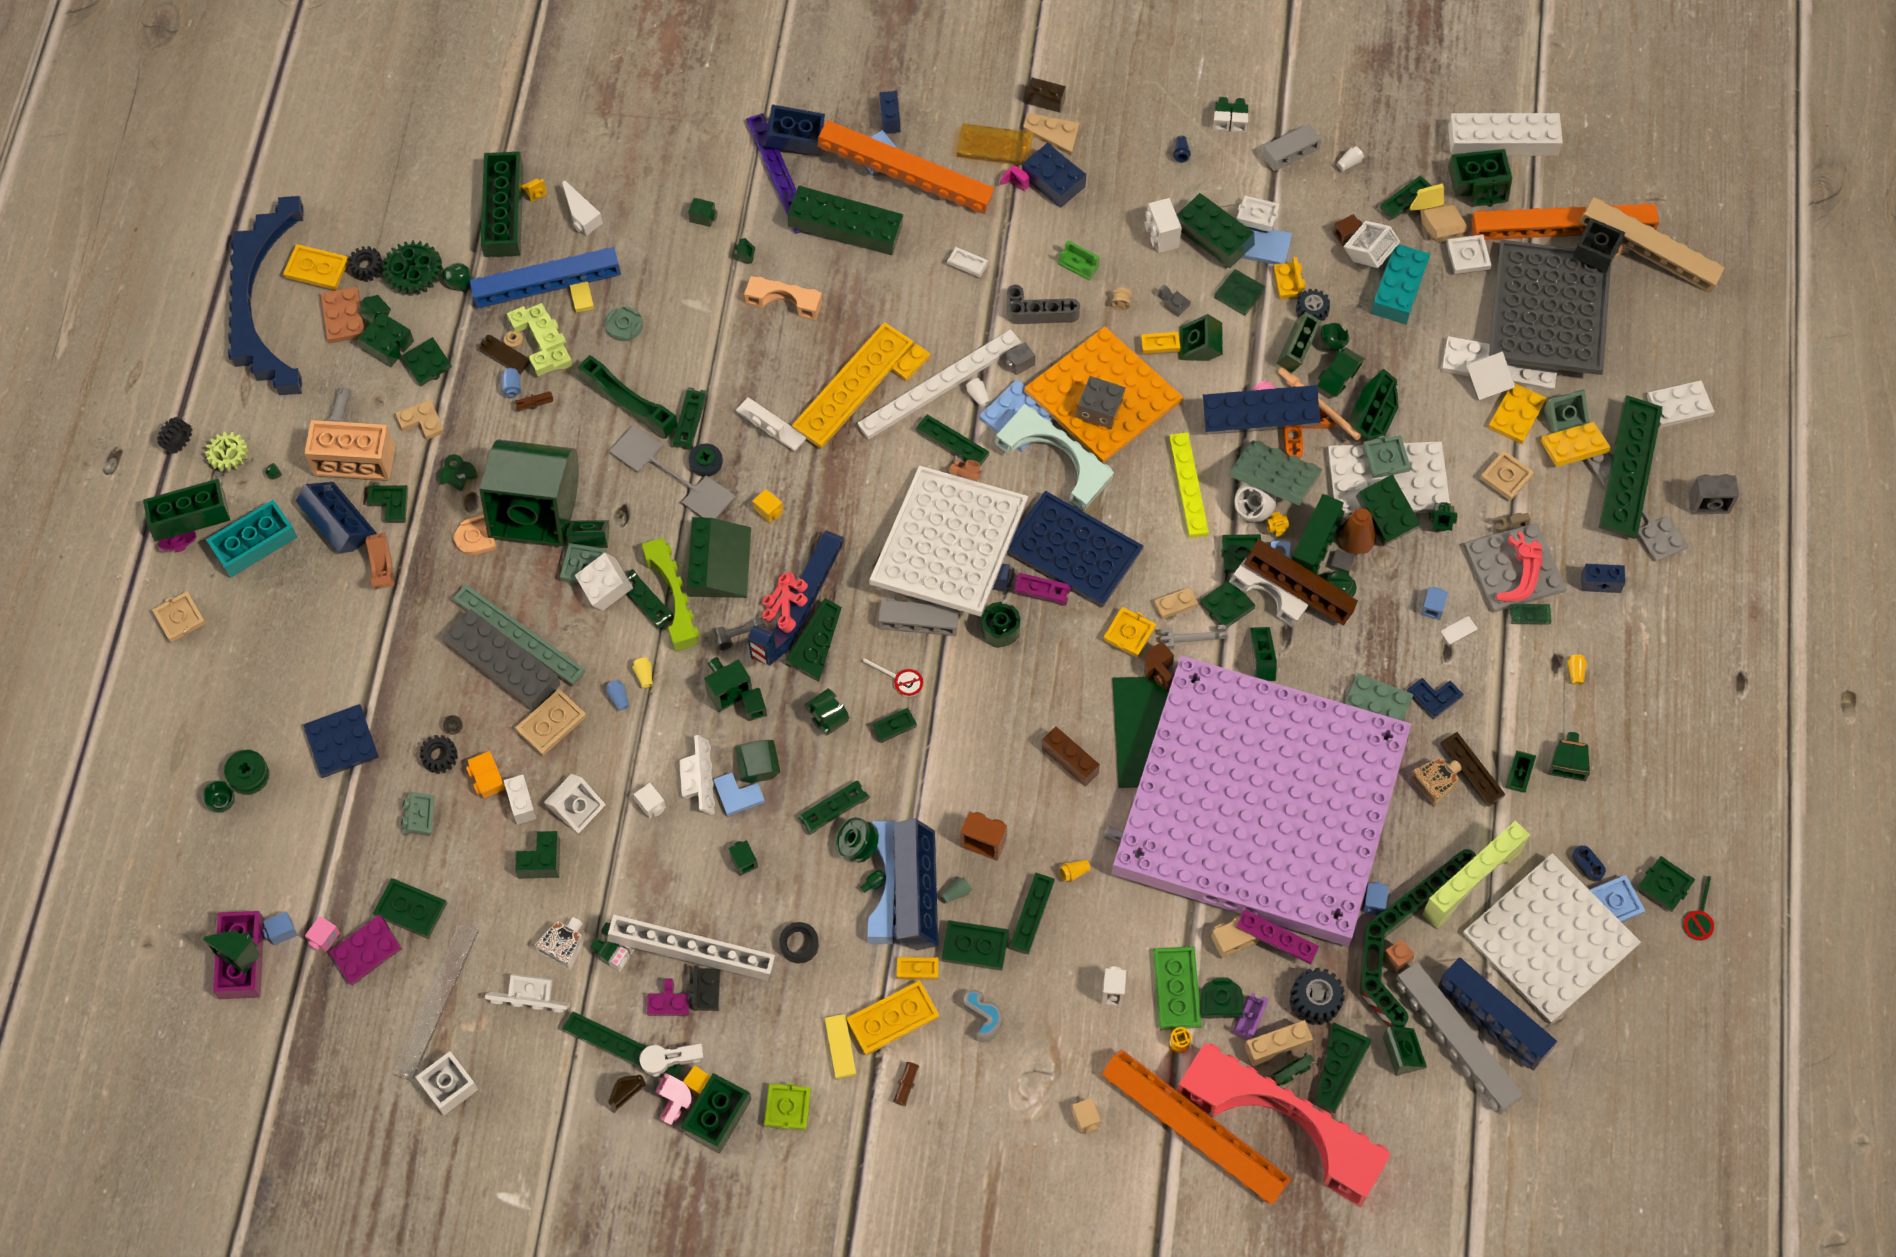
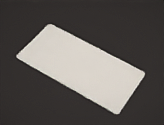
[1441,616,1478,644]

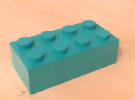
[1371,244,1431,325]
[206,500,298,578]

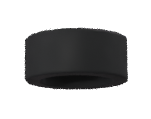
[779,922,819,964]

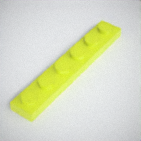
[1169,432,1209,538]

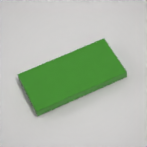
[1153,946,1202,1030]

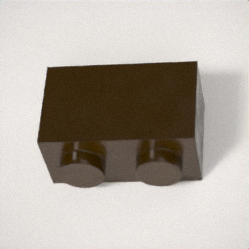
[1026,77,1066,113]

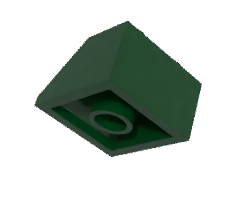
[1180,314,1223,361]
[203,930,261,974]

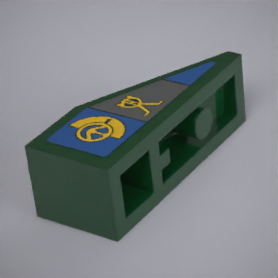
[1250,627,1277,681]

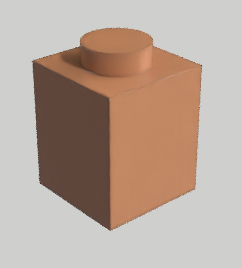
[1383,939,1415,974]

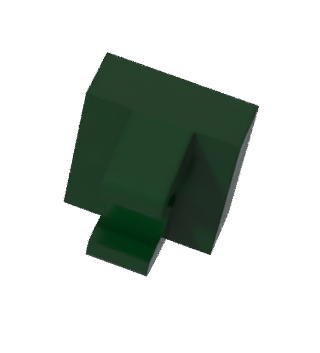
[732,238,756,264]

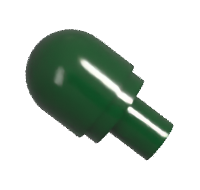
[860,870,886,893]

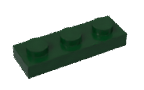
[1380,175,1432,220]

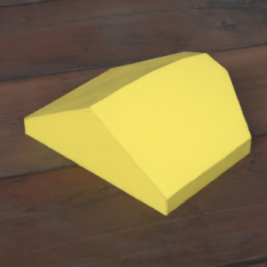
[1409,184,1444,211]

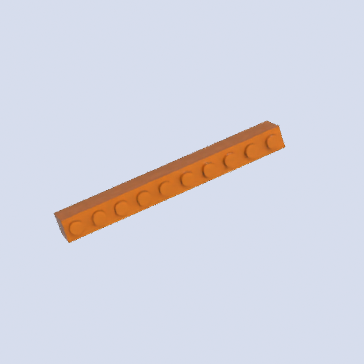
[817,120,995,214]
[1471,203,1659,240]
[1102,1049,1292,1205]

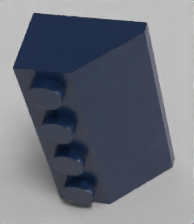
[296,482,377,553]

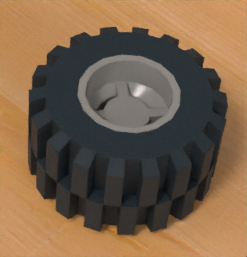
[1289,968,1345,1025]

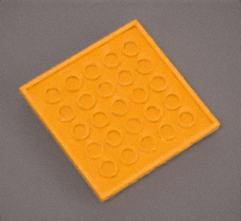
[1024,327,1184,463]

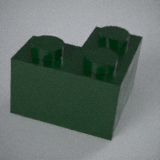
[515,831,560,879]

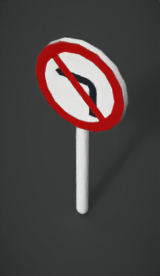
[863,659,924,697]

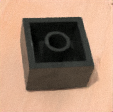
[1573,218,1626,272]

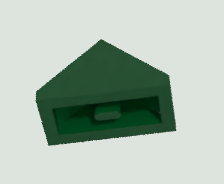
[1506,750,1536,793]

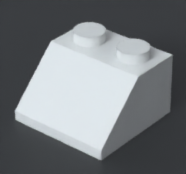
[544,774,606,834]

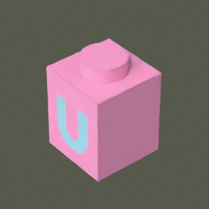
[305,916,340,953]

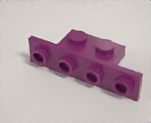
[1236,909,1319,965]

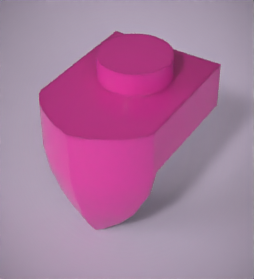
[1000,165,1029,191]

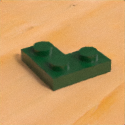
[367,485,408,523]

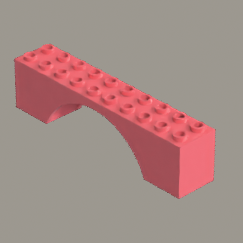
[1177,1043,1391,1208]

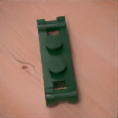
[673,387,707,450]
[626,569,674,629]
[798,781,870,835]

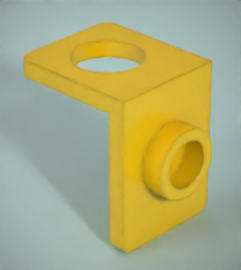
[523,179,547,202]

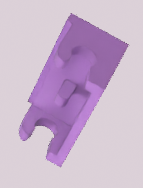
[1232,993,1269,1040]

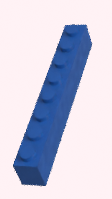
[470,247,621,308]

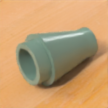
[941,877,972,904]

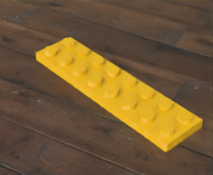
[792,322,914,449]

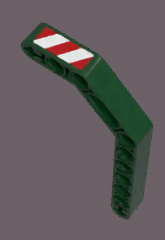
[1360,849,1476,1027]

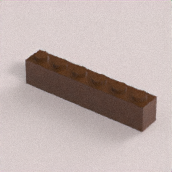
[1244,539,1358,626]

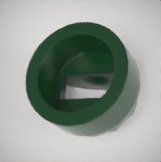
[265,463,282,479]

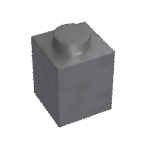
[1005,342,1035,375]

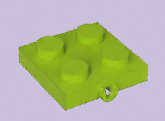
[764,1083,811,1131]

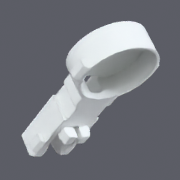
[640,1044,704,1077]

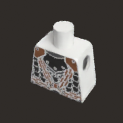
[535,917,584,970]

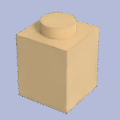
[1071,1098,1101,1134]

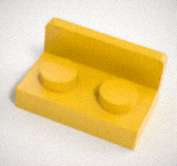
[1273,257,1305,299]

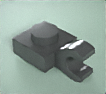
[1158,285,1191,317]

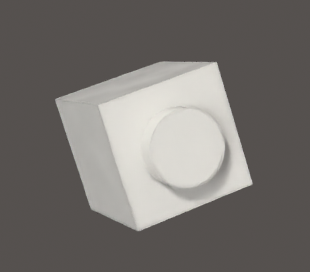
[634,783,666,819]

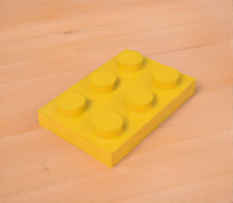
[283,244,349,290]
[1488,383,1547,444]
[1541,422,1610,467]

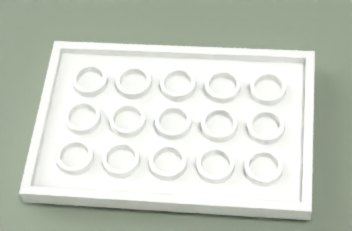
[1327,442,1450,516]

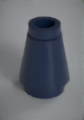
[1173,135,1191,163]

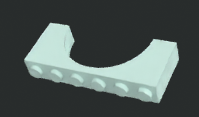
[995,404,1114,512]

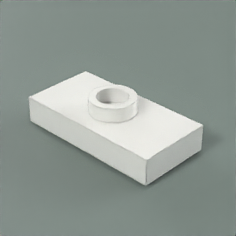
[947,247,988,278]

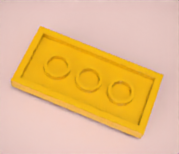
[846,980,940,1056]

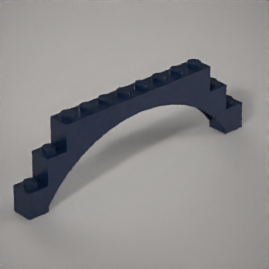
[228,196,304,396]

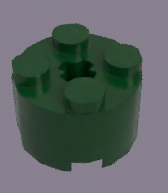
[981,602,1021,648]
[804,688,850,736]

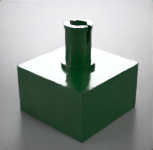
[704,657,752,712]

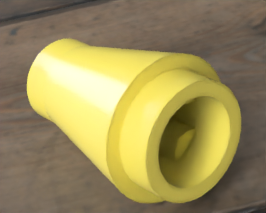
[632,658,653,688]

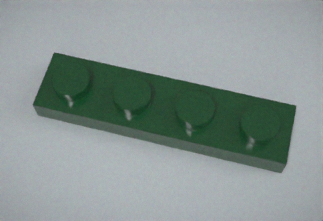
[916,414,989,467]
[1009,873,1055,955]

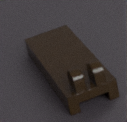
[479,334,530,375]

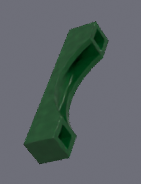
[577,355,677,439]

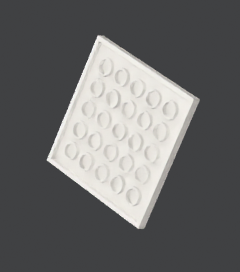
[1463,853,1641,1024]

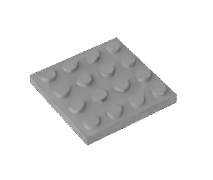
[1464,523,1567,613]

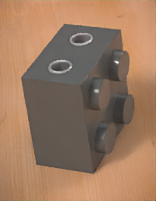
[1076,376,1126,430]

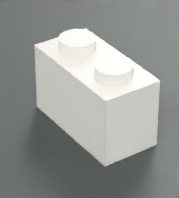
[504,775,537,825]
[1102,967,1126,1007]

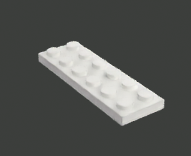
[1442,336,1557,392]

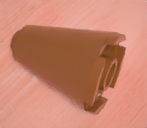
[1337,508,1376,555]

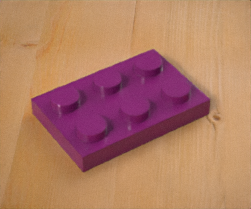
[329,915,403,986]

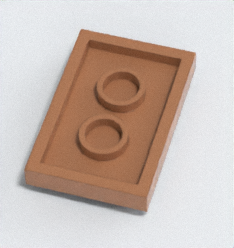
[321,287,365,344]

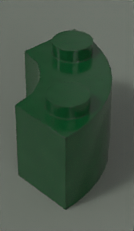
[1317,348,1365,397]

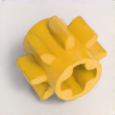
[1266,511,1289,537]

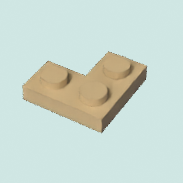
[396,400,444,440]

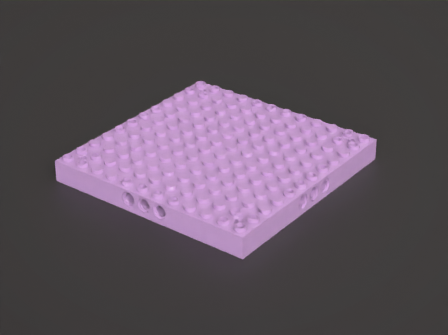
[1112,655,1411,947]

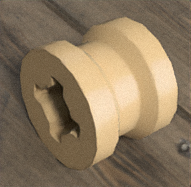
[1112,288,1132,310]

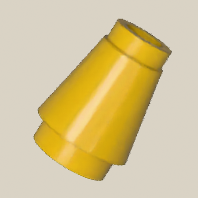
[1567,655,1587,685]
[1059,860,1091,882]

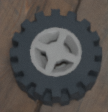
[1296,289,1330,321]

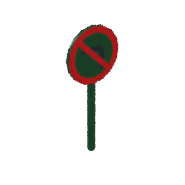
[1683,876,1714,941]

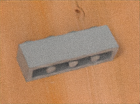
[878,599,959,636]

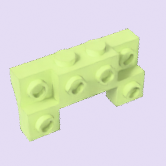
[507,303,573,376]

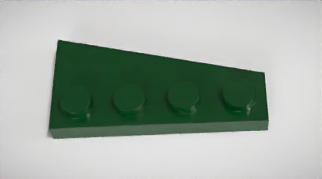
[785,598,842,682]
[1316,1022,1372,1114]

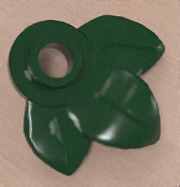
[438,454,477,491]

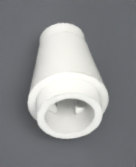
[1336,146,1364,172]
[966,378,990,407]

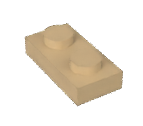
[1154,587,1198,619]

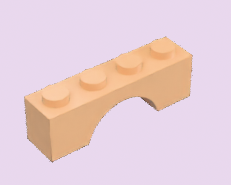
[744,276,822,321]

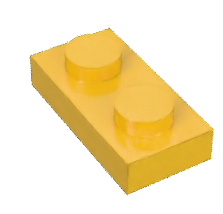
[1141,332,1180,354]
[892,343,931,382]
[897,957,939,980]

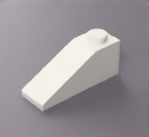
[562,181,603,236]

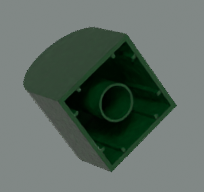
[479,439,579,546]

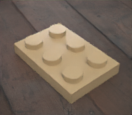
[515,689,587,756]

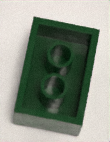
[1448,149,1513,197]
[1355,474,1421,546]

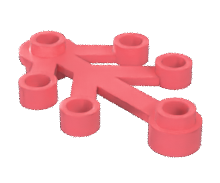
[762,572,808,633]

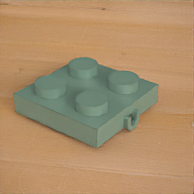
[1363,435,1411,478]

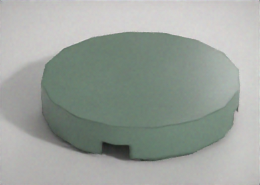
[605,306,643,341]

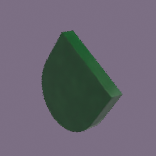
[1201,977,1243,1019]

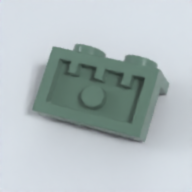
[400,792,435,836]

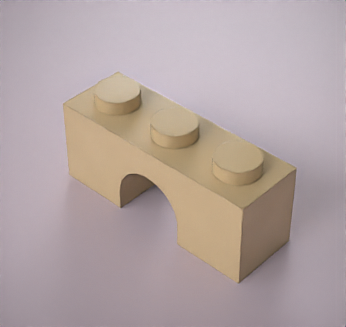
[1245,1020,1313,1067]

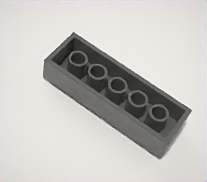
[444,608,561,712]

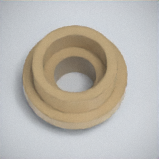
[504,331,523,349]

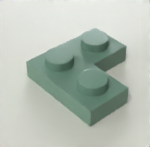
[560,543,607,584]

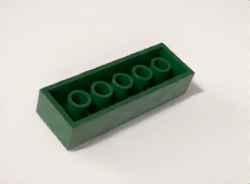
[481,151,523,257]
[787,185,904,256]

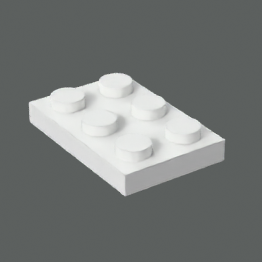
[1647,381,1715,428]

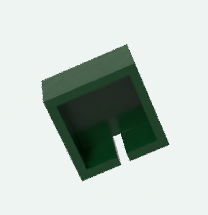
[358,312,414,368]

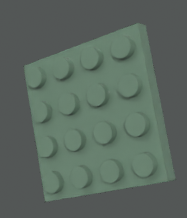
[1229,440,1322,506]

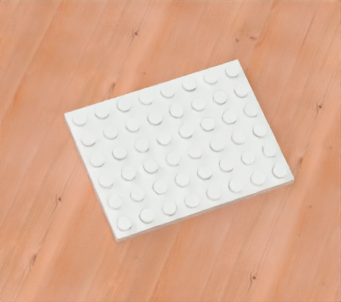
[869,466,1028,616]

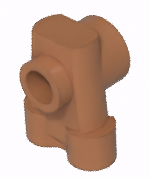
[949,460,982,482]

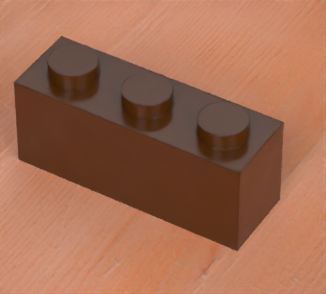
[1042,726,1100,787]

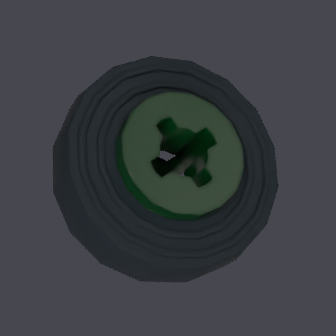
[689,443,723,477]

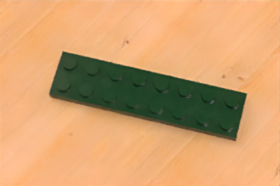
[1598,395,1663,539]

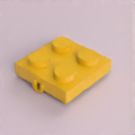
[1103,607,1156,658]

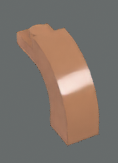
[366,532,395,589]

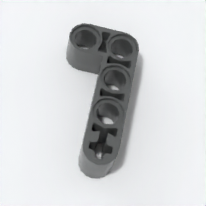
[1007,284,1080,324]

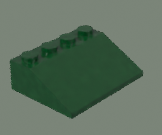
[687,517,751,598]

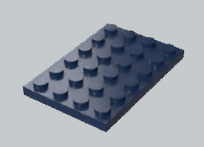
[1007,490,1144,607]

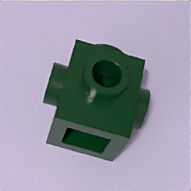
[1429,502,1458,531]

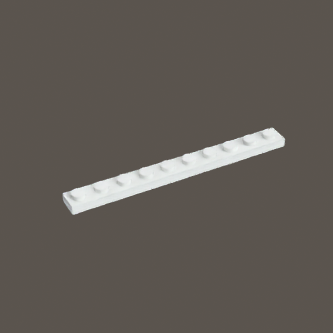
[857,329,1022,440]

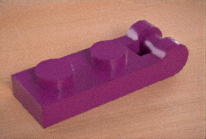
[1014,573,1071,606]

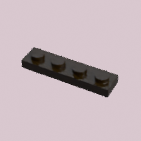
[1440,732,1505,807]

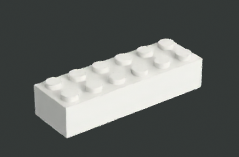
[1448,113,1563,156]

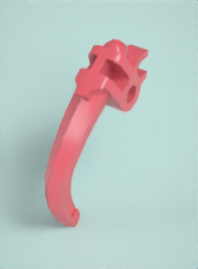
[1496,532,1542,601]

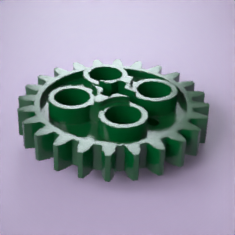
[382,240,443,295]

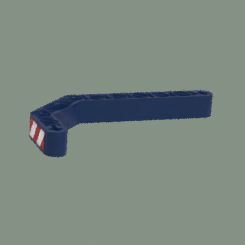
[748,530,844,666]

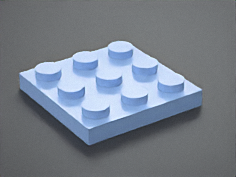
[979,380,1054,452]

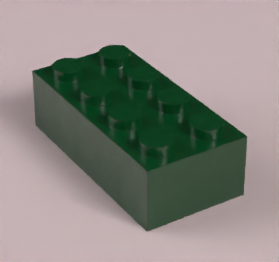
[1177,193,1255,268]
[143,478,230,542]
[1292,494,1345,575]

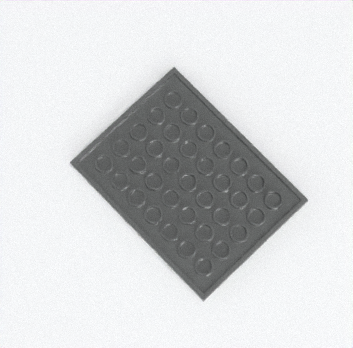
[1489,240,1611,375]

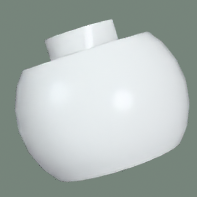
[1234,483,1276,522]

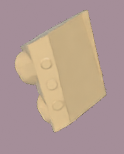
[1420,203,1468,243]

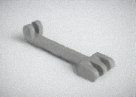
[1159,625,1227,650]

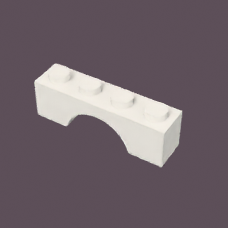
[1229,558,1309,627]

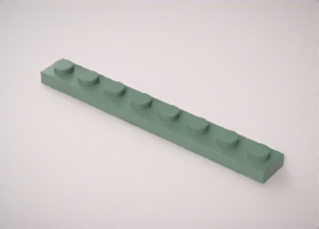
[453,584,585,686]

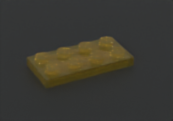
[957,123,1033,165]

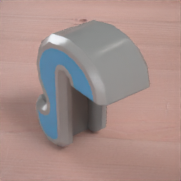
[964,990,1003,1043]

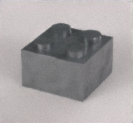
[1689,474,1739,514]

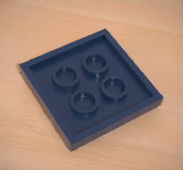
[303,704,379,778]

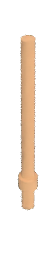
[1278,367,1361,440]

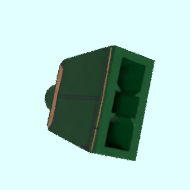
[1548,732,1590,782]

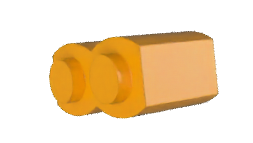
[466,751,506,799]

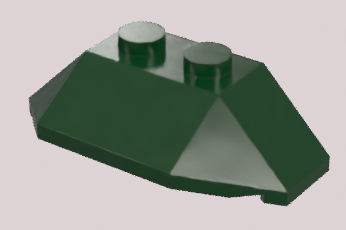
[1349,369,1399,440]

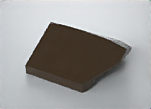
[608,1074,646,1113]

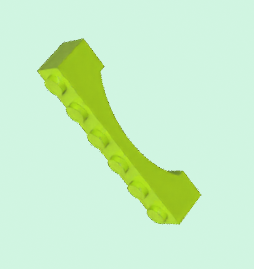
[641,537,700,652]

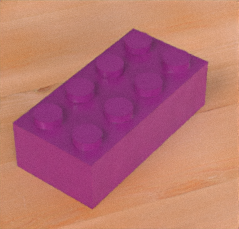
[213,911,265,999]

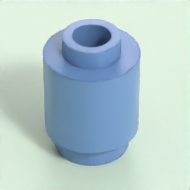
[501,368,521,398]

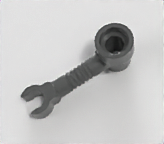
[714,618,765,651]

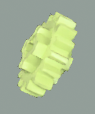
[205,432,249,472]

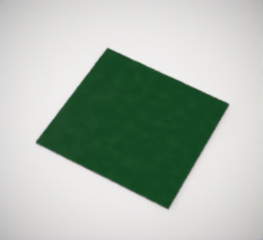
[1112,676,1196,788]

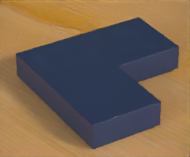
[1407,678,1464,720]

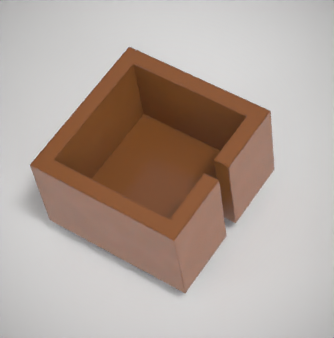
[960,811,1007,861]

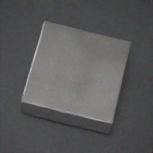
[1330,549,1355,574]

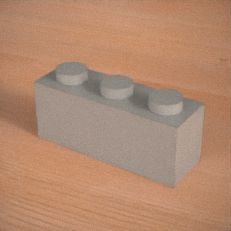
[1262,123,1321,171]

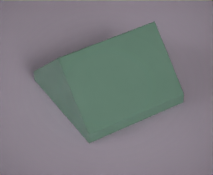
[1543,389,1590,433]

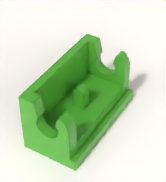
[1058,240,1099,281]

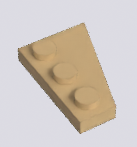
[1023,113,1080,156]

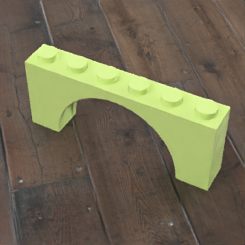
[1422,821,1530,929]

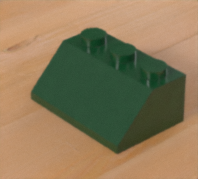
[681,1073,752,1154]

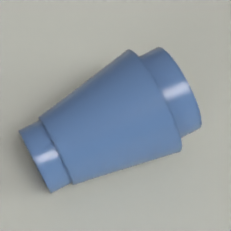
[606,680,629,711]

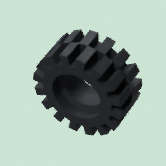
[348,246,383,282]
[157,417,193,454]
[419,735,458,774]

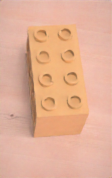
[304,420,395,480]

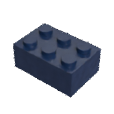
[765,104,825,156]
[1022,142,1086,208]

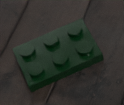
[373,878,447,939]
[941,920,1009,971]

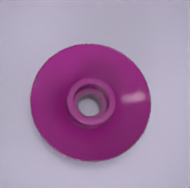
[158,531,197,552]

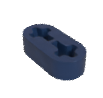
[1573,845,1606,882]

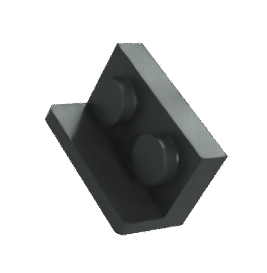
[689,965,720,1011]

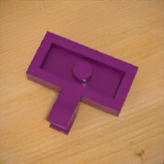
[647,978,690,1016]

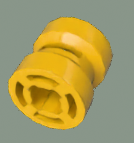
[1169,1027,1192,1053]

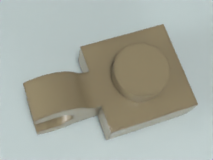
[1493,513,1530,533]

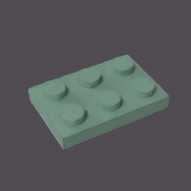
[1345,673,1413,721]

